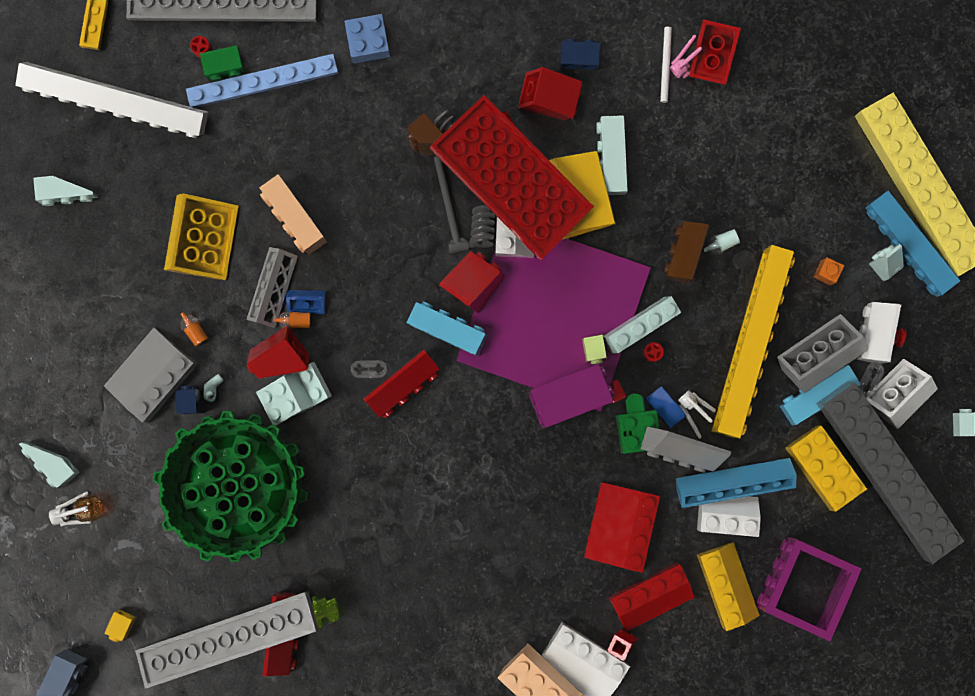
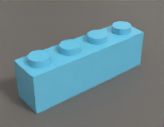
[407,301,487,357]
[780,365,861,425]

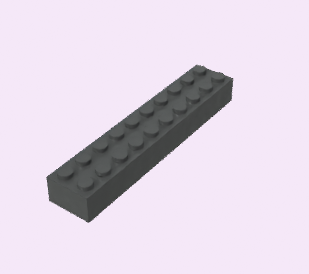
[816,381,964,564]

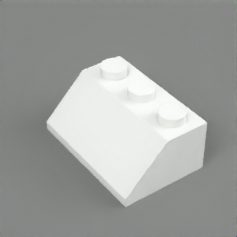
[496,217,534,258]
[857,302,901,364]
[866,359,938,429]
[697,496,760,537]

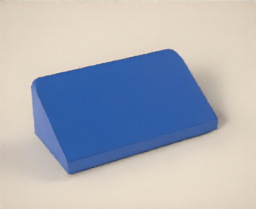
[286,290,326,314]
[646,386,686,428]

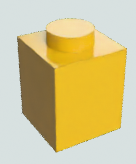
[104,610,137,642]

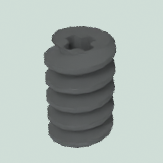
[470,205,496,248]

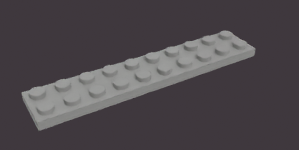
[126,0,317,22]
[135,592,319,689]

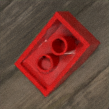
[689,19,741,85]

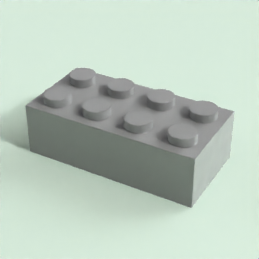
[777,314,867,393]

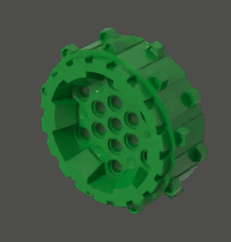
[153,411,309,562]

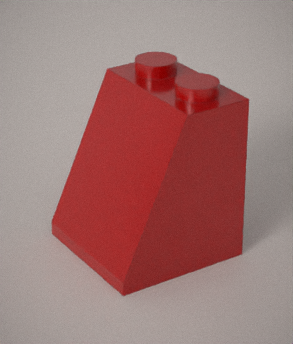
[517,67,582,120]
[439,251,505,313]
[247,325,310,379]

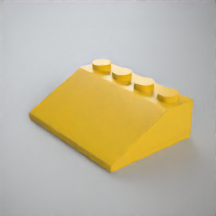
[549,151,616,240]
[164,193,238,280]

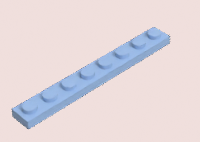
[186,54,338,108]

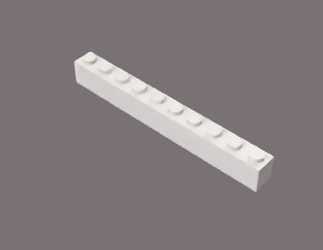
[15,62,208,138]

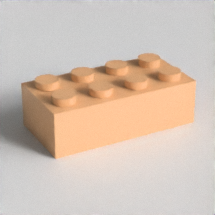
[259,174,327,255]
[498,644,584,696]

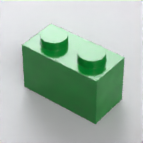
[200,45,245,82]

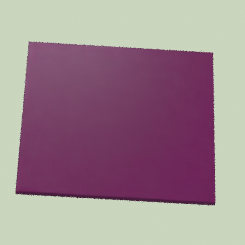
[456,239,651,412]

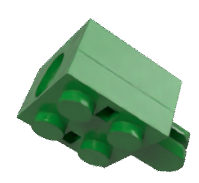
[616,394,659,454]

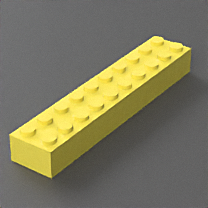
[855,92,975,277]

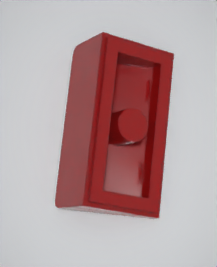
[609,380,626,404]

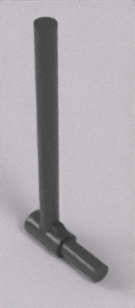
[434,156,476,254]

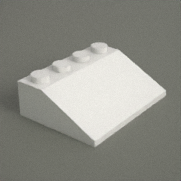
[541,622,630,696]

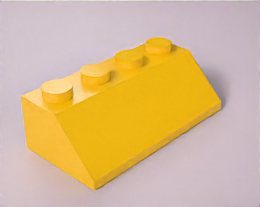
[697,542,760,631]

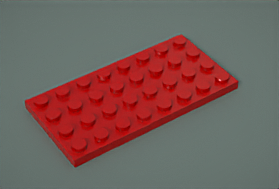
[430,95,594,261]

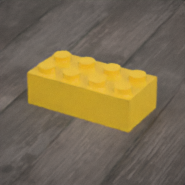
[785,425,867,512]

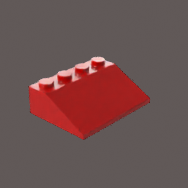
[584,482,660,573]

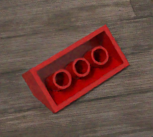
[363,350,440,418]
[609,562,695,632]
[262,592,299,676]

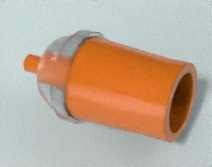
[274,311,310,329]
[180,312,208,347]

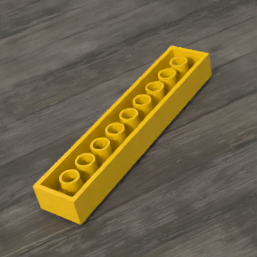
[711,245,795,438]

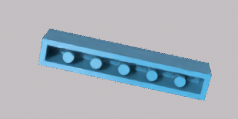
[865,191,960,297]
[676,458,797,508]

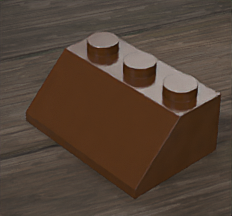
[406,113,443,156]
[664,221,709,285]

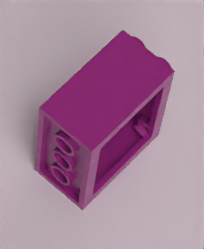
[528,364,615,428]
[757,537,861,642]

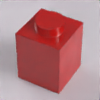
[607,629,638,661]

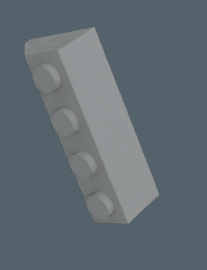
[641,427,731,473]

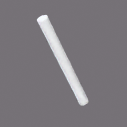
[660,27,672,103]

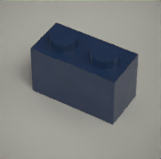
[560,39,600,70]
[175,386,204,415]

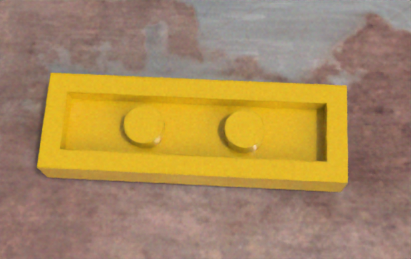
[79,0,109,50]

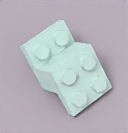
[256,362,332,426]

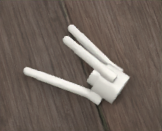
[678,390,716,439]
[49,492,91,527]

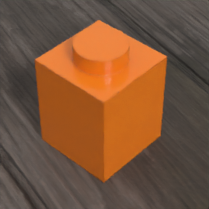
[814,257,844,285]

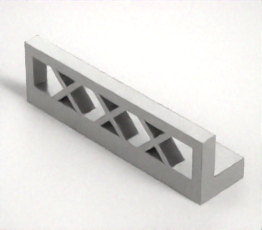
[246,247,298,328]

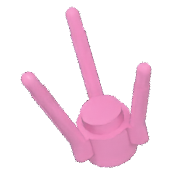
[669,35,702,78]

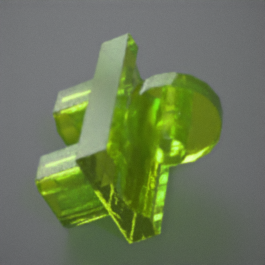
[312,596,339,628]

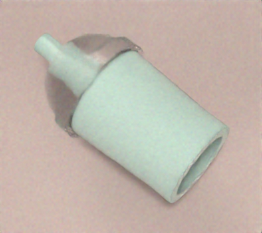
[704,229,740,254]

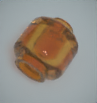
[72,496,104,522]

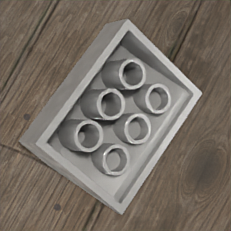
[104,328,198,423]

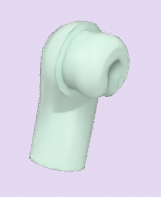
[204,374,224,402]

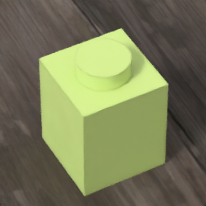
[582,335,607,365]

